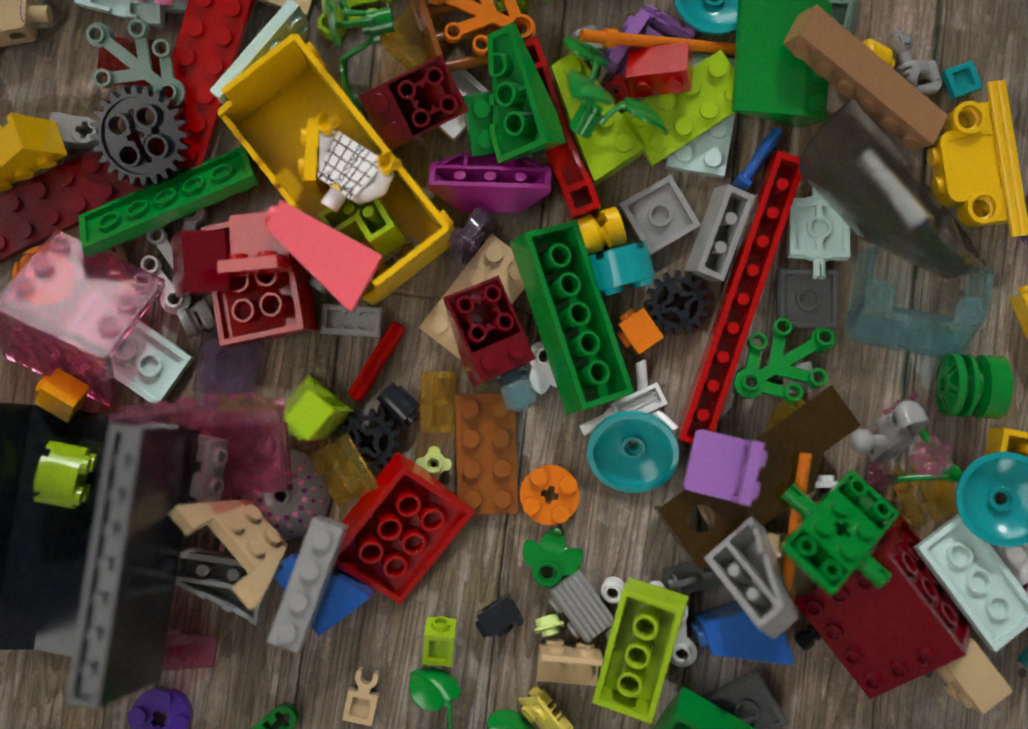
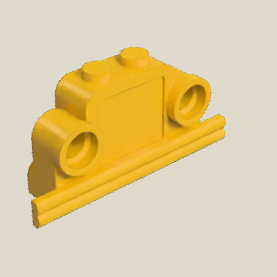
[927,80,1028,238]

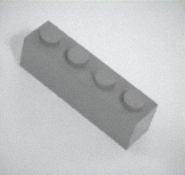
[267,515,349,654]

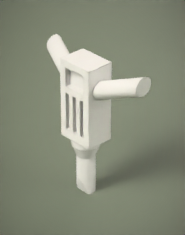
[579,359,678,436]

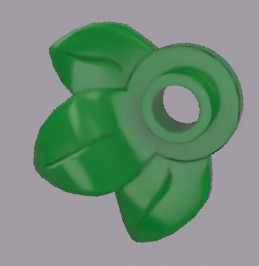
[522,527,583,588]

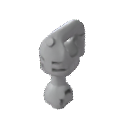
[887,30,942,96]

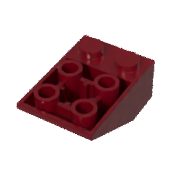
[359,54,469,150]
[443,275,536,387]

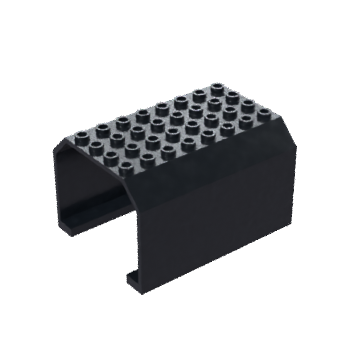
[0,402,199,709]

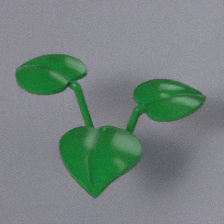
[323,0,396,112]
[563,36,669,138]
[409,668,536,729]

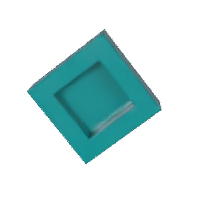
[940,60,983,101]

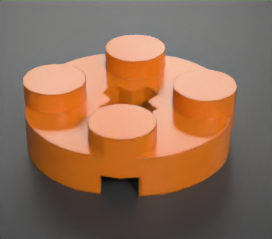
[520,464,580,525]

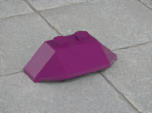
[428,153,551,213]

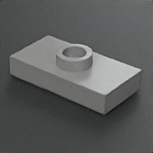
[320,304,383,338]

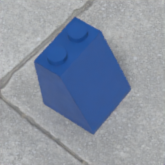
[274,550,376,636]
[691,600,795,665]

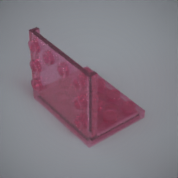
[0,229,165,407]
[109,392,294,500]

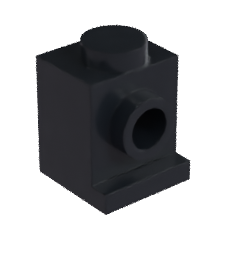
[475,593,524,638]

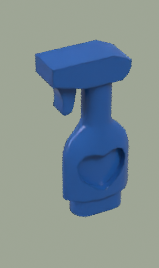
[731,127,784,191]

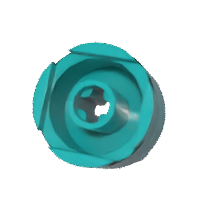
[589,241,656,296]

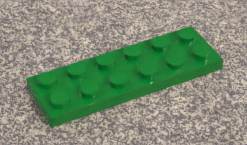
[78,146,259,257]

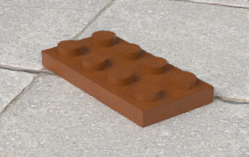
[455,393,518,515]

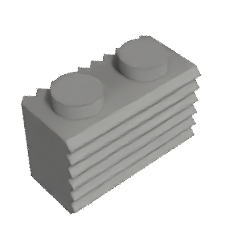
[548,568,614,643]

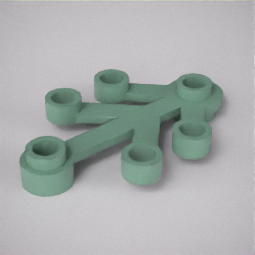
[86,19,186,108]

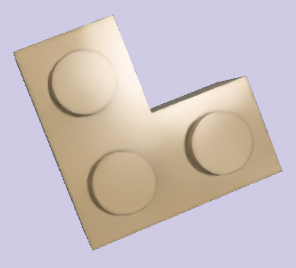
[936,638,1013,715]

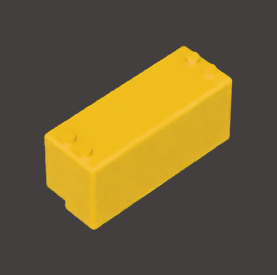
[218,34,456,306]

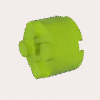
[33,441,97,509]

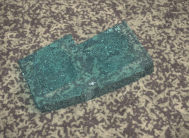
[497,366,537,412]

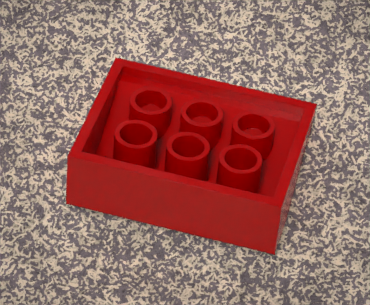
[201,221,318,346]
[334,451,475,604]

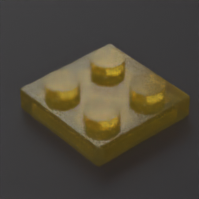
[308,433,379,507]

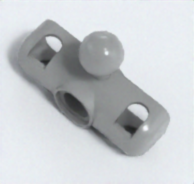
[850,401,929,464]

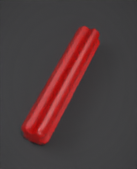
[348,321,406,402]

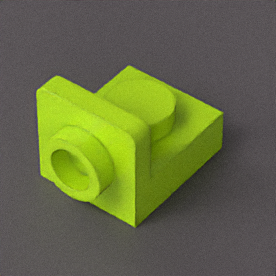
[422,616,457,667]

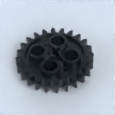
[90,85,192,186]

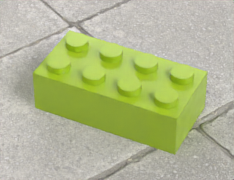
[592,577,689,724]

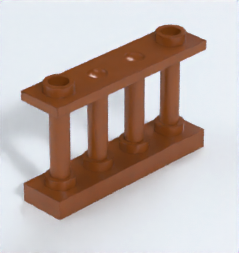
[410,0,500,72]

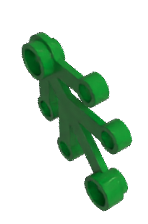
[733,318,835,404]

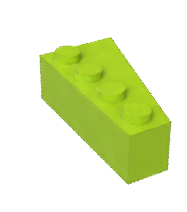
[550,52,644,187]
[283,373,354,441]

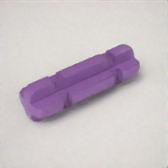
[643,4,696,39]

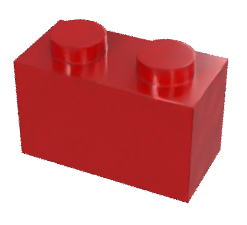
[625,42,694,98]

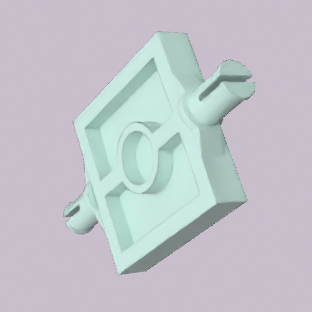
[787,179,851,279]

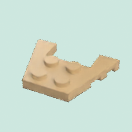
[168,499,288,611]

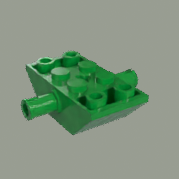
[780,469,900,597]

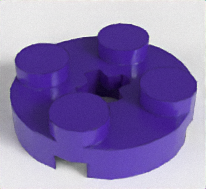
[128,686,193,729]

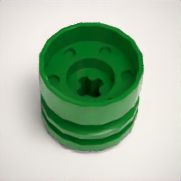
[935,353,1013,419]

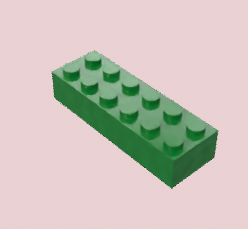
[510,220,634,415]

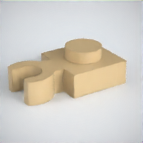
[342,667,380,726]

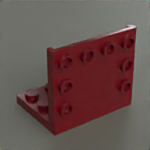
[793,512,972,699]

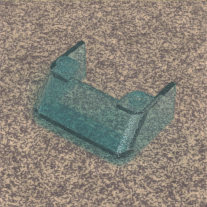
[845,246,994,359]

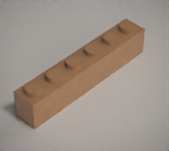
[782,4,948,151]

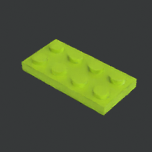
[621,50,736,167]

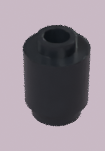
[377,382,421,427]

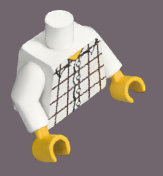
[315,111,402,213]

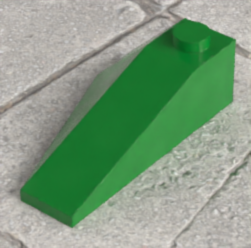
[488,23,566,163]

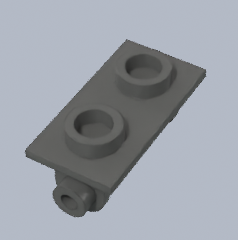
[662,561,723,595]

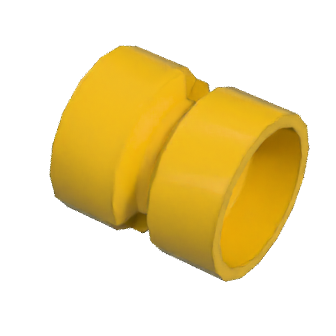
[575,206,627,256]

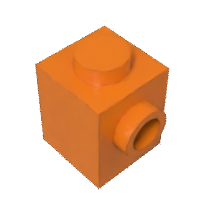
[616,307,664,356]

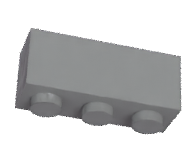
[684,184,755,282]

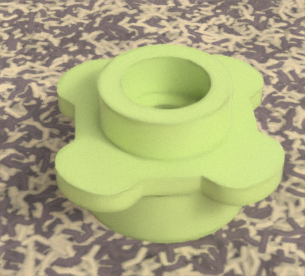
[416,446,452,480]
[534,614,564,638]

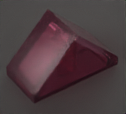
[162,630,219,671]

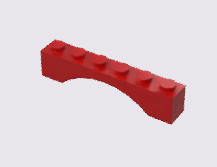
[524,37,601,221]

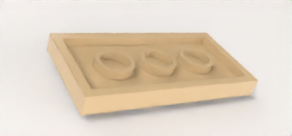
[419,234,525,360]

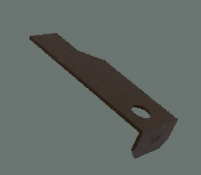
[653,385,861,570]

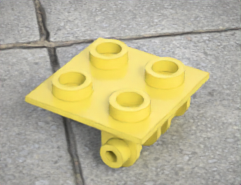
[517,685,574,729]

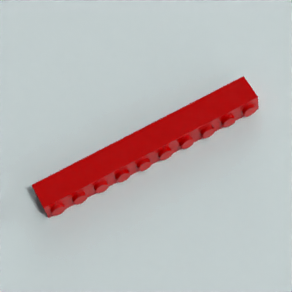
[675,151,807,445]

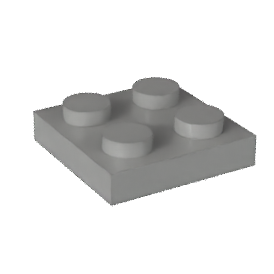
[618,174,701,256]

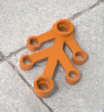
[428,0,536,56]

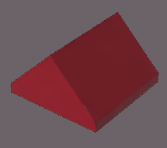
[171,230,233,298]

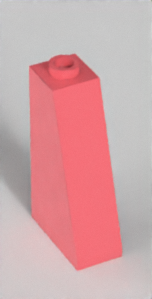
[264,200,383,313]

